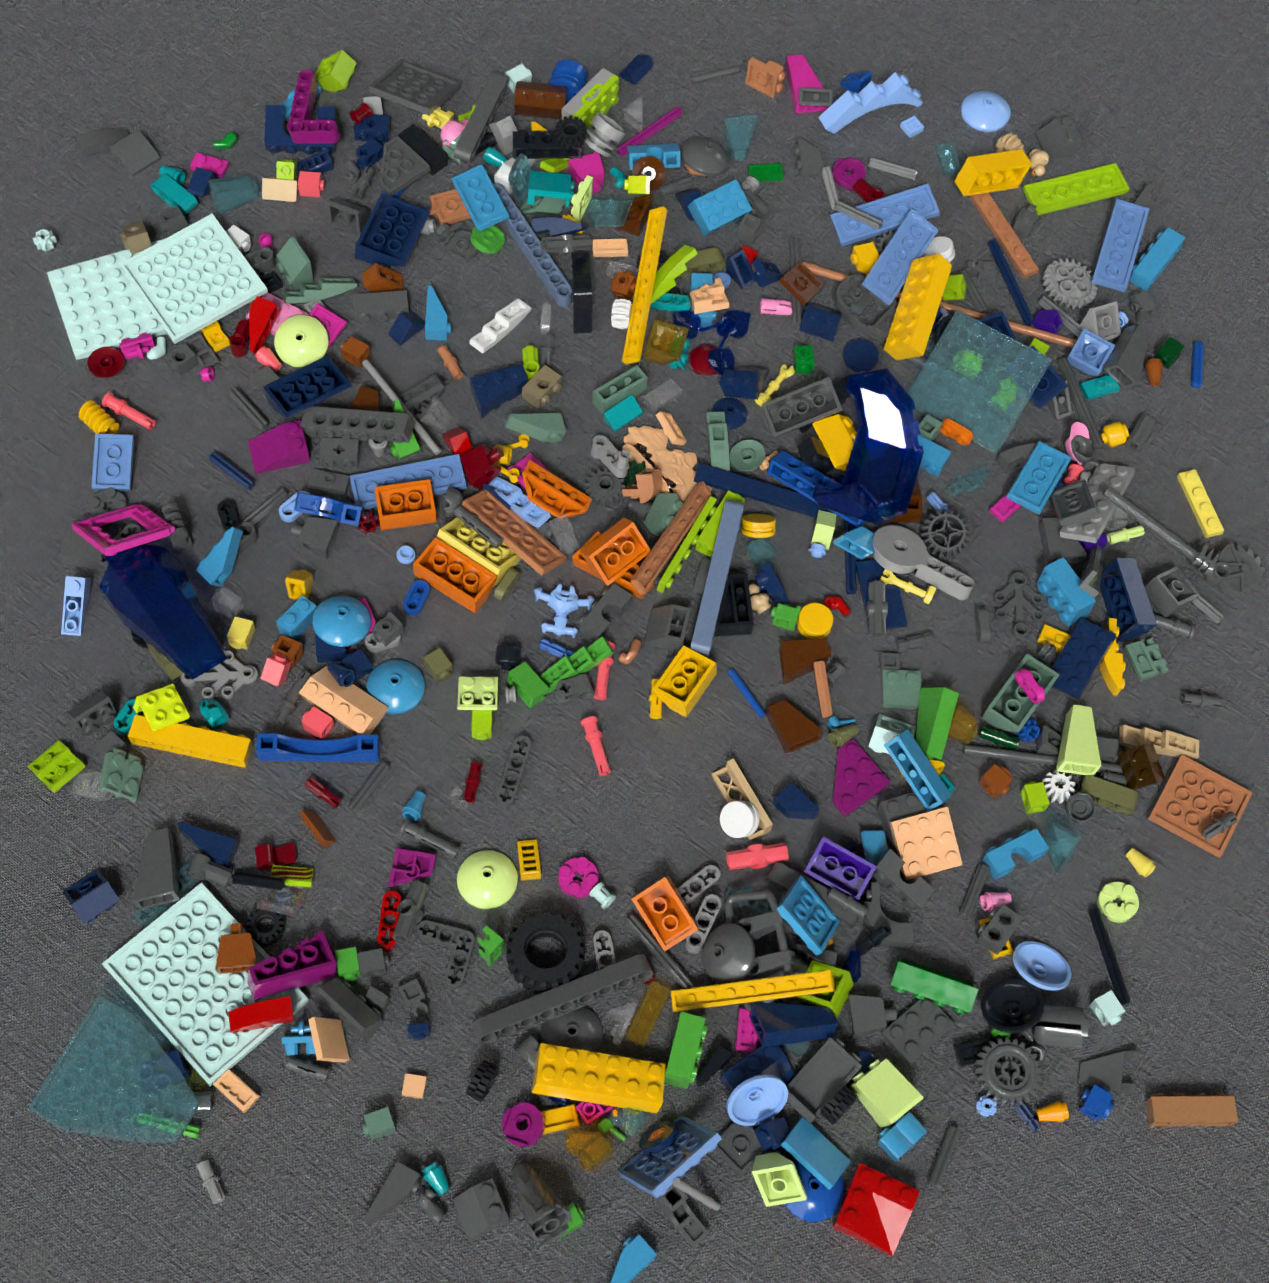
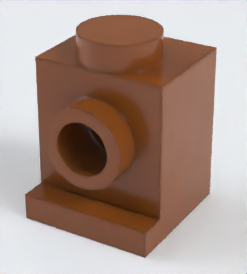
[271,635,304,668]

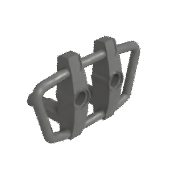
[725,891,810,1012]

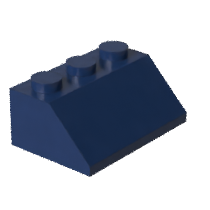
[720,1045,795,1095]

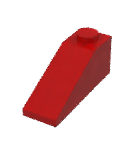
[249,296,281,356]

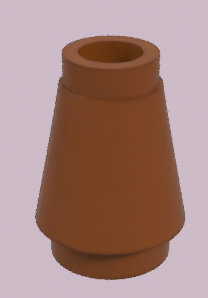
[1145,359,1163,386]

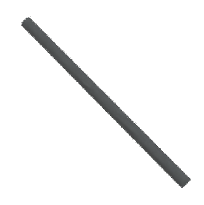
[963,744,1123,774]

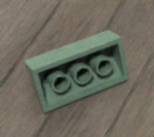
[982,654,1060,733]

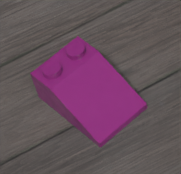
[248,420,310,474]

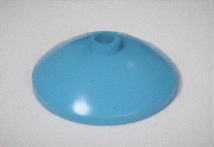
[312,596,371,647]
[366,660,425,714]

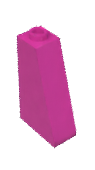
[785,55,828,114]

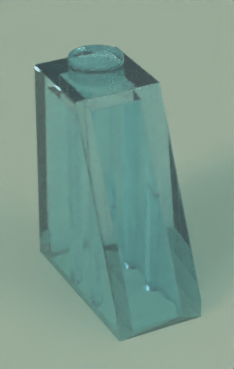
[723,115,758,161]
[208,176,259,215]

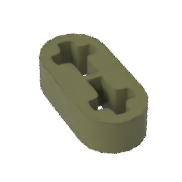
[494,568,520,601]

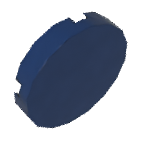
[843,339,879,372]

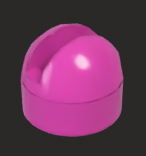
[259,233,273,248]
[199,367,215,382]

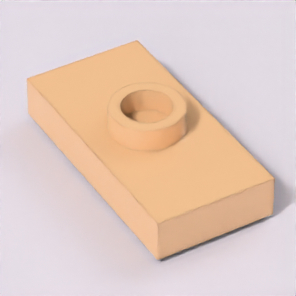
[592,239,628,257]
[656,411,687,446]
[213,1069,260,1114]

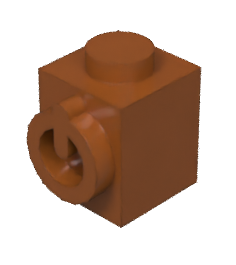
[978,764,1013,799]

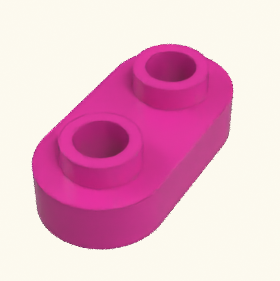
[1015,668,1045,704]

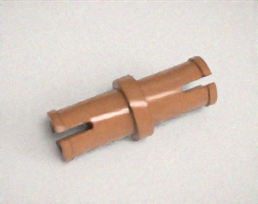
[437,345,464,380]

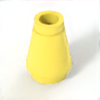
[1126,848,1156,877]

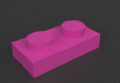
[190,152,229,179]

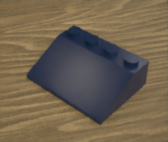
[355,193,430,267]
[263,355,352,418]

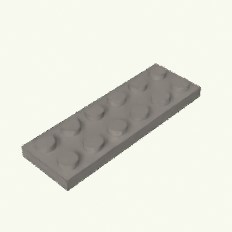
[1060,463,1135,543]

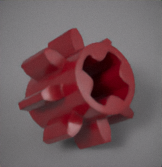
[358,510,380,535]

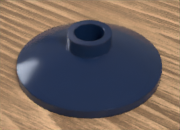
[712,398,747,430]

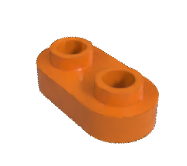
[940,418,974,445]

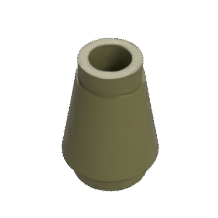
[828,724,858,747]

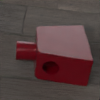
[460,445,504,489]

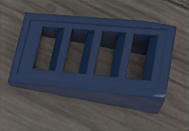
[297,150,333,174]

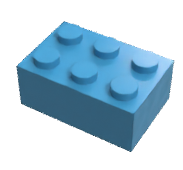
[687,179,753,237]
[1037,557,1096,628]

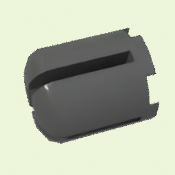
[1032,1004,1089,1050]

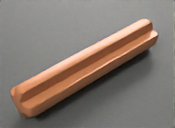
[813,661,833,718]

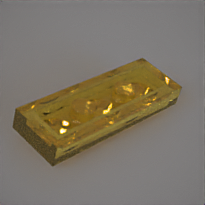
[626,981,671,1048]

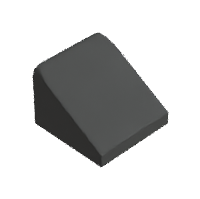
[365,986,389,1013]

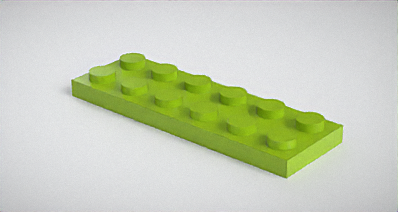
[1023,163,1130,215]

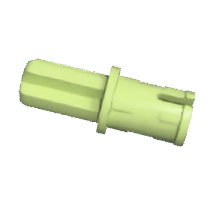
[1107,526,1145,545]

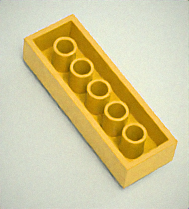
[883,253,952,360]
[532,1043,666,1114]

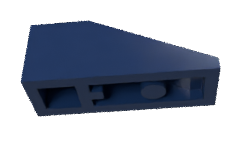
[178,821,239,868]

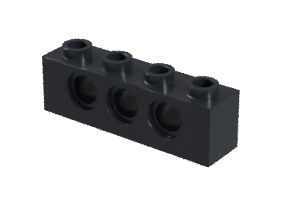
[512,130,582,159]

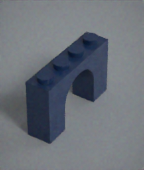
[264,105,336,154]

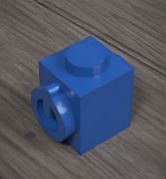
[1079,1084,1115,1122]

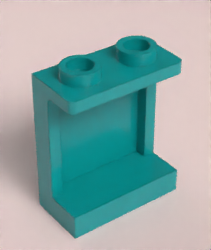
[527,170,574,208]

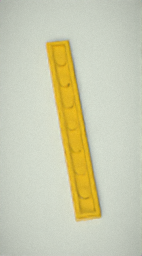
[671,970,835,1012]

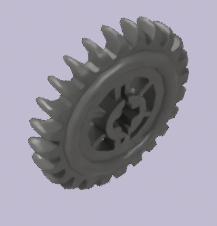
[974,1037,1043,1107]

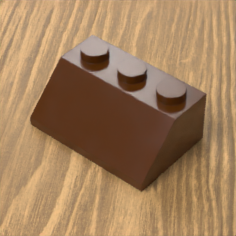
[514,81,568,119]

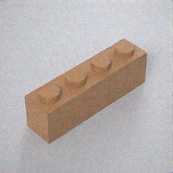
[1146,1093,1238,1127]

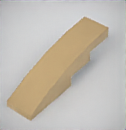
[1119,725,1199,759]

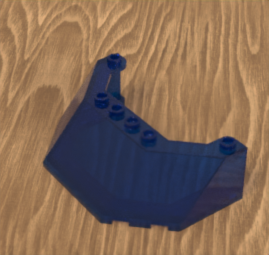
[812,368,924,524]

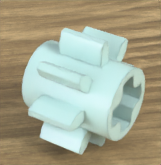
[33,229,57,252]

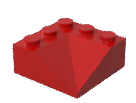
[832,1163,920,1256]

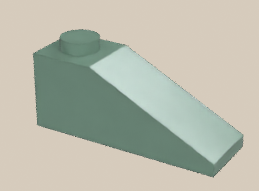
[505,413,566,443]

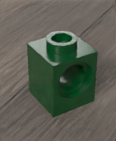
[1155,337,1185,369]

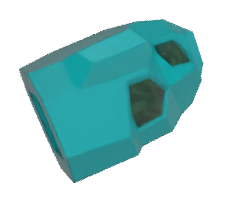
[199,698,229,729]

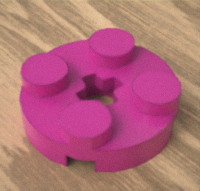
[558,857,599,899]

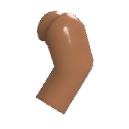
[619,639,641,665]

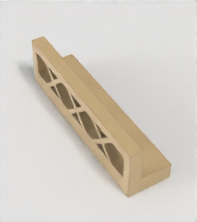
[711,758,773,841]

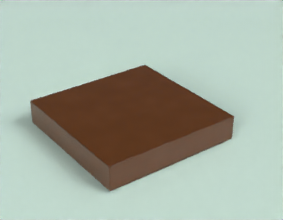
[779,261,824,306]

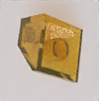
[644,320,689,365]

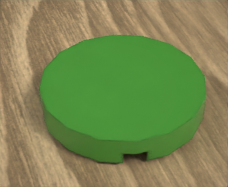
[470,225,505,254]

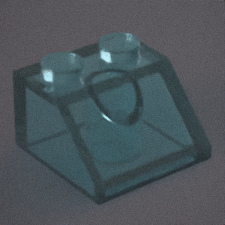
[585,198,633,227]

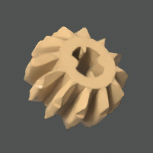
[995,133,1025,152]

